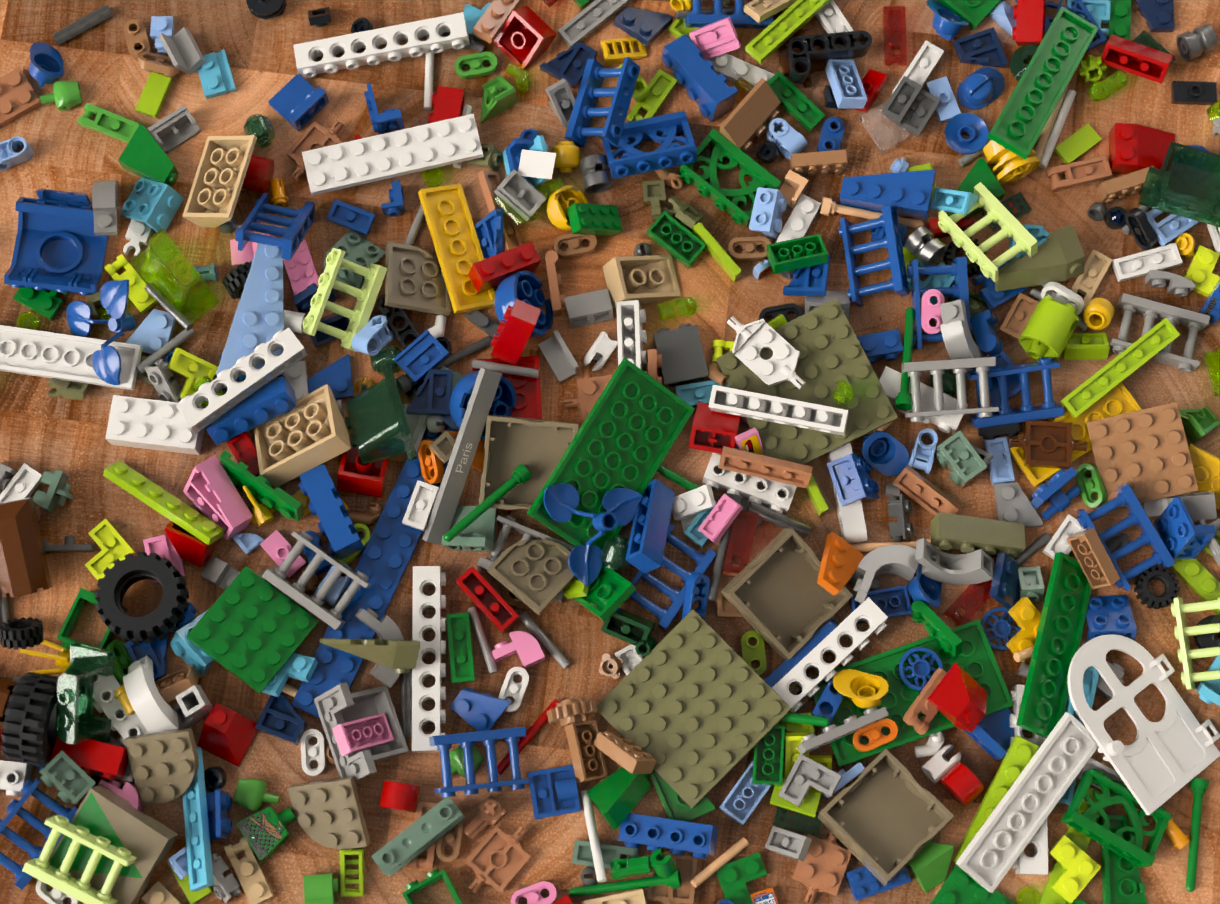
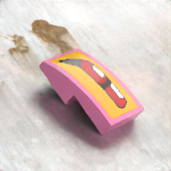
[734,427,764,455]

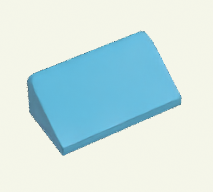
[930,187,979,215]

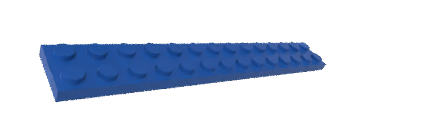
[291,425,459,718]

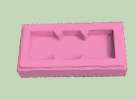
[698,493,743,544]
[259,530,307,579]

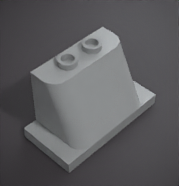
[314,682,409,782]

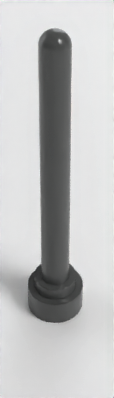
[396,336,492,394]
[708,493,743,601]

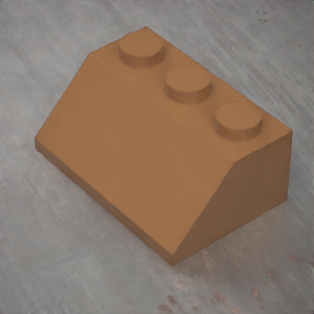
[719,78,781,153]

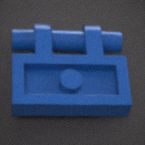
[972,260,1028,311]

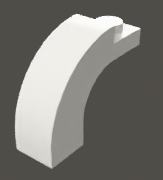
[123,656,179,733]

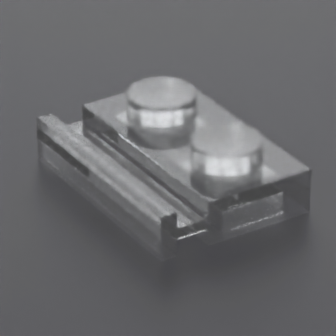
[859,101,910,154]

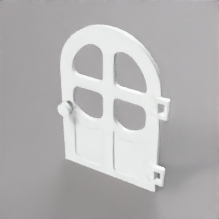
[1068,634,1220,815]

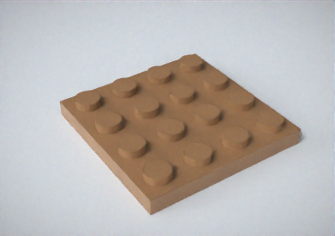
[1086,401,1199,509]

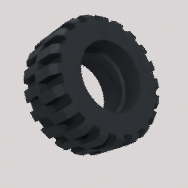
[95,551,189,644]
[2,672,70,766]

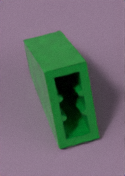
[118,124,178,186]
[947,157,1005,218]
[587,767,651,830]

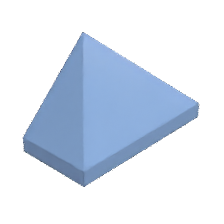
[988,0,1017,36]

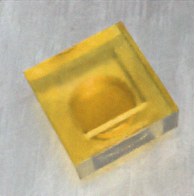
[734,77,754,104]

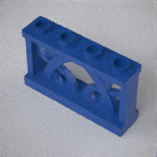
[601,111,697,179]

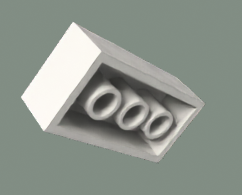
[105,395,205,455]

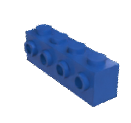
[857,329,903,364]
[205,376,297,445]
[625,479,675,573]
[618,813,719,859]

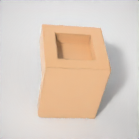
[779,170,809,209]

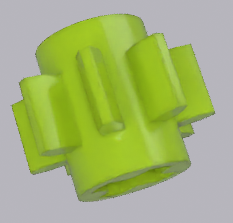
[1079,55,1107,83]

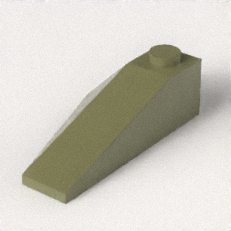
[995,225,1085,292]
[320,638,420,673]

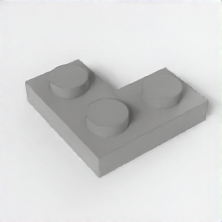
[778,754,842,807]

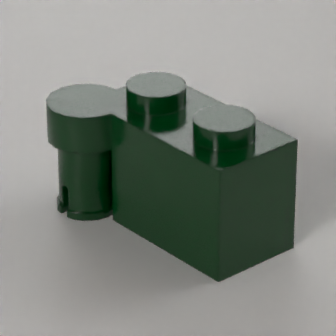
[601,607,657,657]

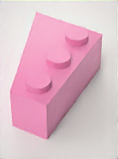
[183,455,253,540]

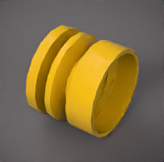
[983,141,1041,184]

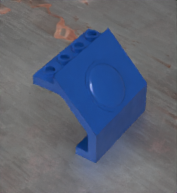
[4,197,109,295]

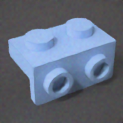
[749,187,787,239]

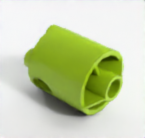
[1019,296,1079,361]

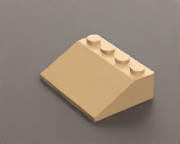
[182,135,257,228]
[253,384,351,488]

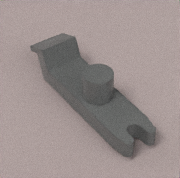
[464,310,499,338]
[42,536,94,555]

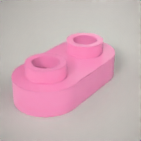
[920,289,944,334]
[511,881,557,904]

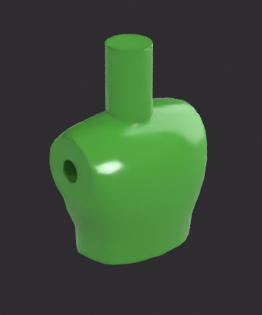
[40,81,83,111]
[441,746,485,778]
[233,778,279,811]

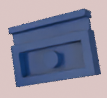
[394,330,449,384]

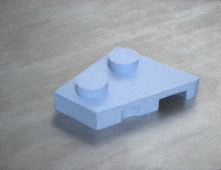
[125,309,176,357]

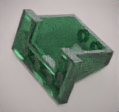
[1139,142,1220,227]
[344,362,418,464]
[56,643,114,745]

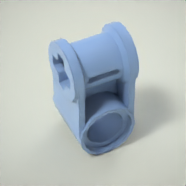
[766,118,808,160]
[0,136,33,171]
[351,315,394,356]
[908,428,938,474]
[314,562,352,608]

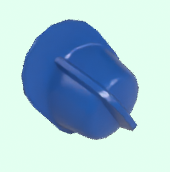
[927,0,969,41]
[29,42,64,87]
[957,67,1005,110]
[862,432,909,476]
[908,563,942,607]

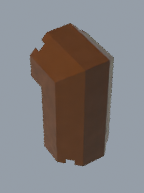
[0,497,52,598]

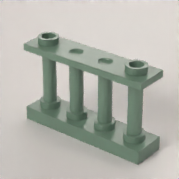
[371,796,466,877]

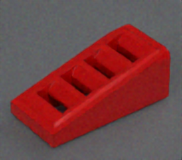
[927,218,974,239]

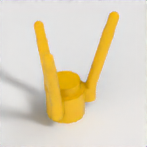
[243,485,275,527]
[19,640,78,674]

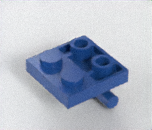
[1030,466,1081,521]

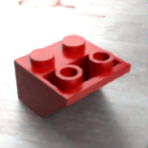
[688,401,741,454]

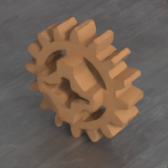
[547,697,598,727]

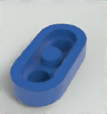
[817,117,845,152]

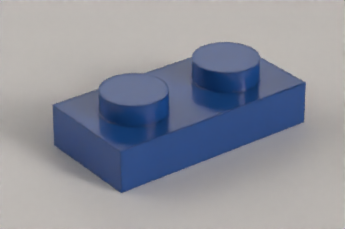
[326,199,376,237]

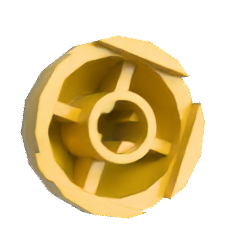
[546,185,588,231]

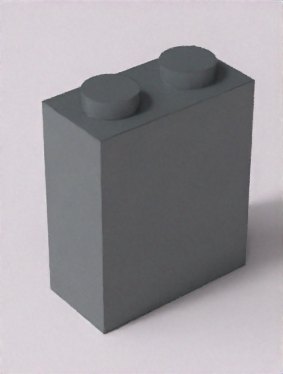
[653,324,709,389]

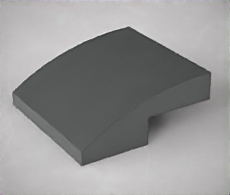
[882,76,941,138]

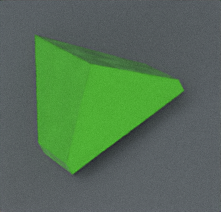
[480,75,517,124]
[1179,406,1220,444]
[907,842,955,893]

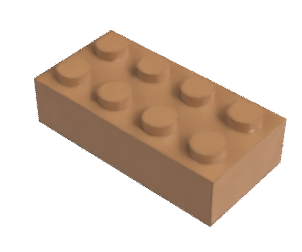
[789,149,847,176]
[1096,166,1158,204]
[1066,528,1120,589]
[154,664,200,704]
[565,720,608,784]
[593,731,656,774]

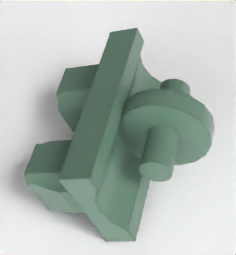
[33,470,75,514]

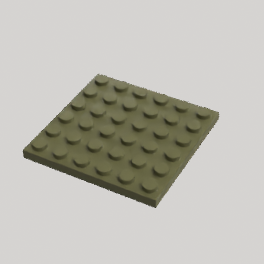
[716,298,898,465]
[597,609,792,809]

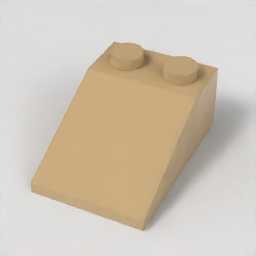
[602,255,681,308]

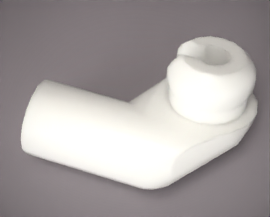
[428,315,447,338]
[914,732,944,758]

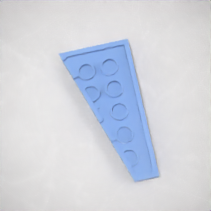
[215,243,284,375]

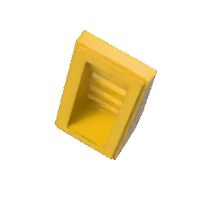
[600,37,647,66]

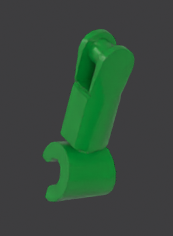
[610,848,676,879]

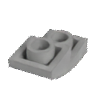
[1145,270,1195,297]

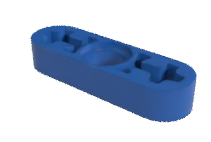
[681,572,710,620]

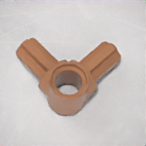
[463,795,507,839]

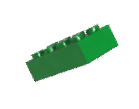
[566,203,623,236]
[647,211,707,269]
[766,234,828,274]
[752,726,785,786]

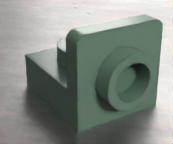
[1018,566,1045,603]

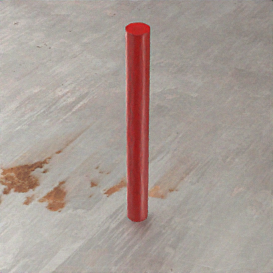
[497,699,560,775]

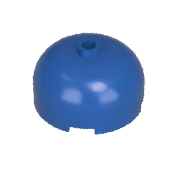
[494,271,553,339]
[449,371,516,440]

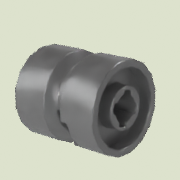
[1176,23,1218,61]
[579,154,612,194]
[905,226,947,266]

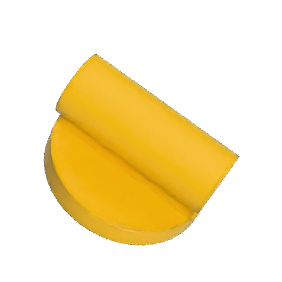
[1174,233,1195,257]

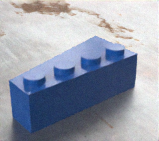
[662,34,738,123]
[840,169,936,220]
[298,464,365,560]

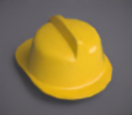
[833,669,889,708]

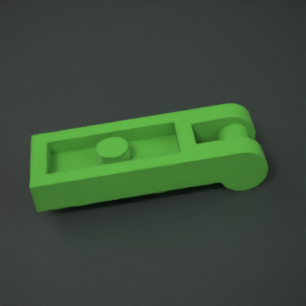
[77,103,140,144]

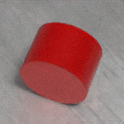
[242,155,274,193]
[939,762,985,807]
[379,781,420,813]

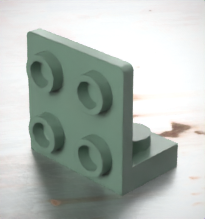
[321,230,386,289]
[935,431,987,488]
[441,505,498,552]
[39,750,96,804]

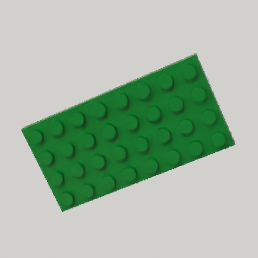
[527,359,695,558]
[809,619,1014,768]

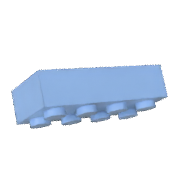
[825,59,867,109]
[719,761,771,826]

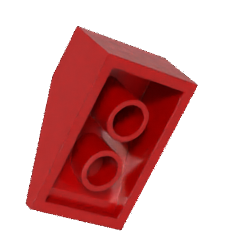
[1109,123,1176,176]

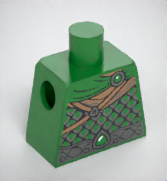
[236,806,296,862]

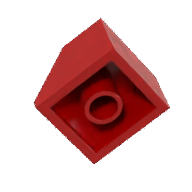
[493,6,557,71]
[337,439,391,498]

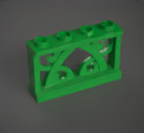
[679,128,781,227]
[1061,769,1172,868]

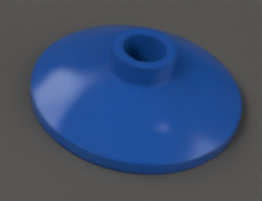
[945,113,988,155]

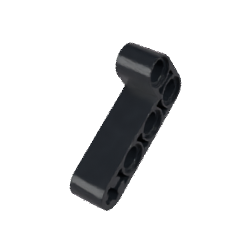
[786,30,872,84]
[377,294,453,356]

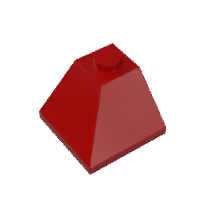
[164,508,219,567]
[927,663,987,733]
[198,702,258,767]

